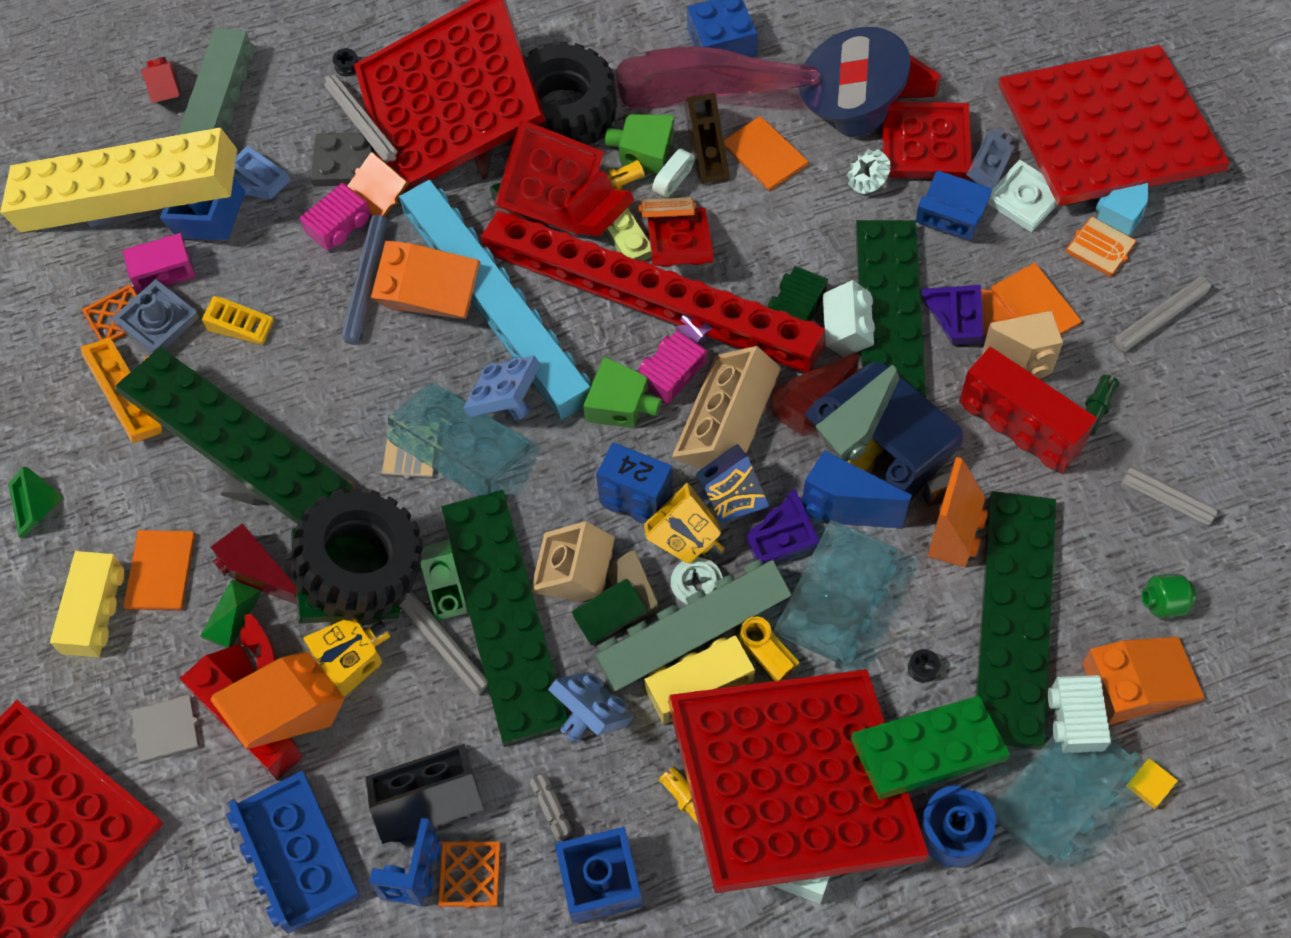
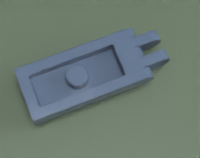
[966,126,1014,189]

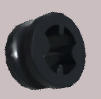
[332,48,359,77]
[907,649,940,683]

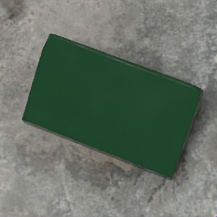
[571,579,648,646]

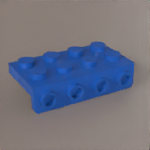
[226,770,360,934]

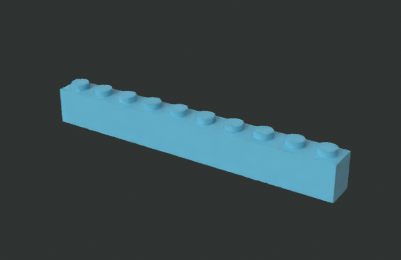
[399,180,592,421]

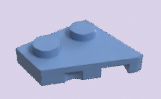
[234,146,291,199]

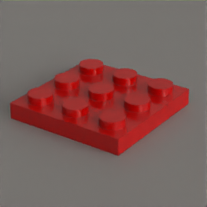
[882,101,972,179]
[494,120,604,236]

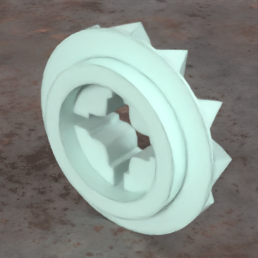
[846,149,890,194]
[671,557,723,605]

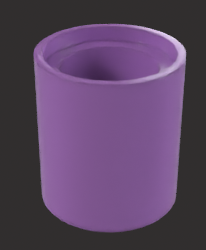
[677,314,713,345]

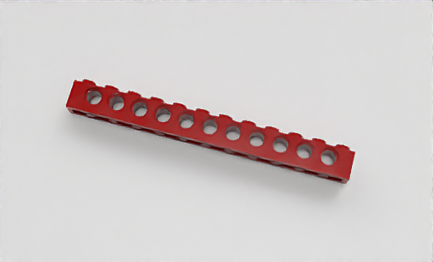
[481,210,825,374]

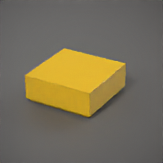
[1126,758,1178,810]

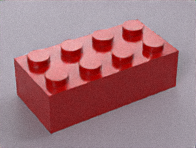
[959,346,1097,474]

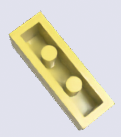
[50,551,124,658]
[645,635,755,725]

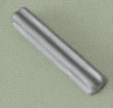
[1123,467,1218,525]

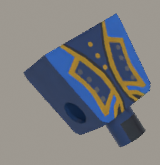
[696,444,769,522]

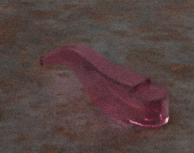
[616,47,820,109]

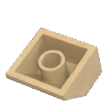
[982,311,1063,379]
[531,521,615,602]

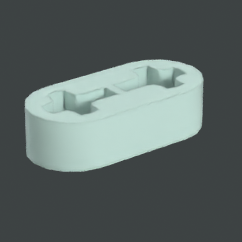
[652,148,695,198]

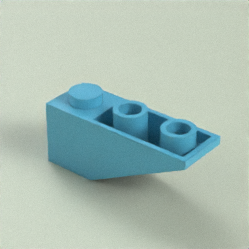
[1096,183,1148,236]

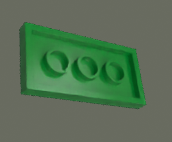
[851,696,1010,800]

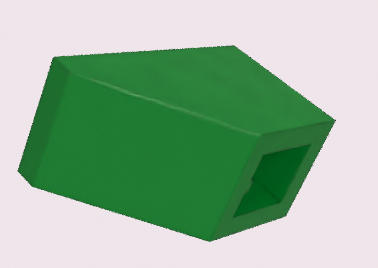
[421,540,468,621]

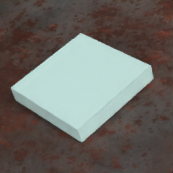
[987,160,1057,233]

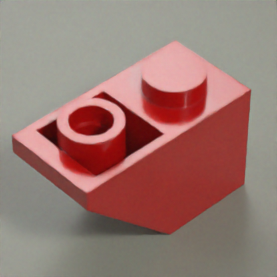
[141,56,182,103]

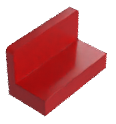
[565,171,634,236]

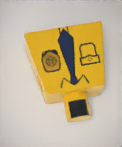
[644,483,724,563]
[303,617,391,697]

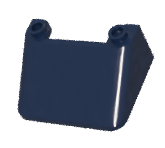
[804,362,963,500]

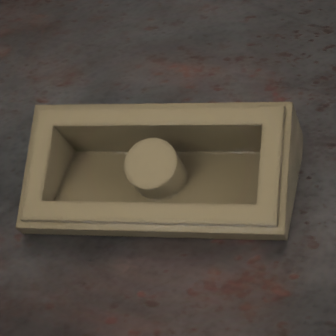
[607,550,659,625]

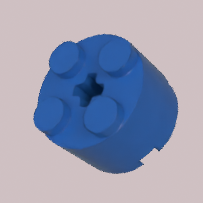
[919,785,996,868]

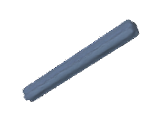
[342,215,388,344]

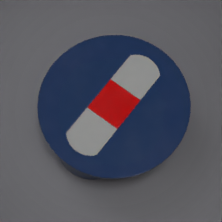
[799,27,911,136]

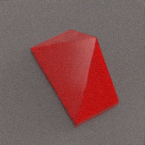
[897,54,941,99]

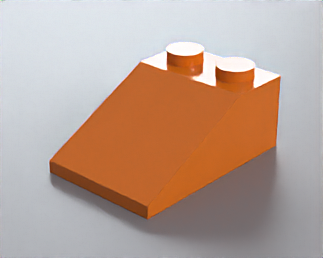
[371,240,480,319]
[927,457,988,567]
[1082,637,1205,725]
[210,652,345,749]

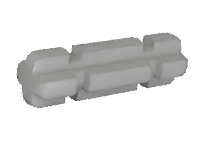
[530,774,573,841]

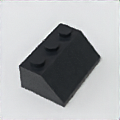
[365,744,484,844]

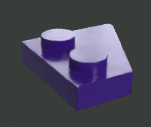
[922,285,984,345]
[746,489,820,563]

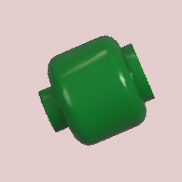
[1141,573,1196,618]

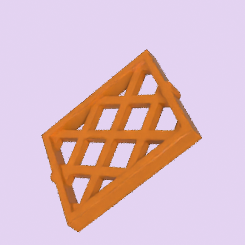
[81,284,137,342]
[438,840,501,909]

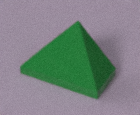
[8,467,63,538]
[200,580,261,648]

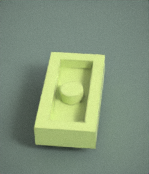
[605,208,651,261]

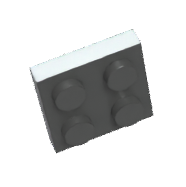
[311,132,373,187]

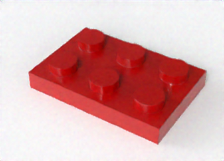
[647,207,713,267]

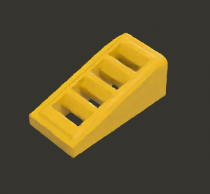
[202,296,274,345]

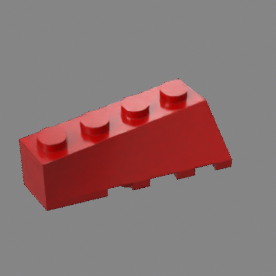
[179,644,303,781]

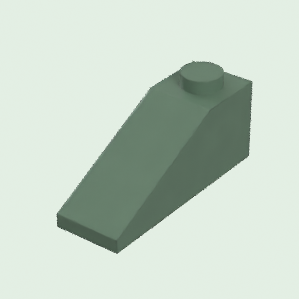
[815,365,899,462]

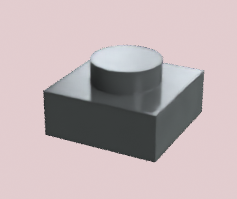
[922,472,951,506]

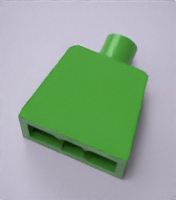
[605,114,674,175]
[583,357,662,428]

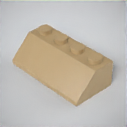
[672,346,781,469]

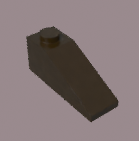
[684,93,730,184]

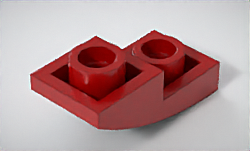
[241,614,278,670]

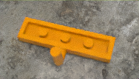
[81,338,162,444]

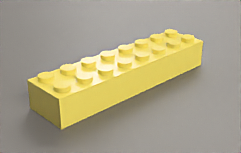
[0,127,237,233]

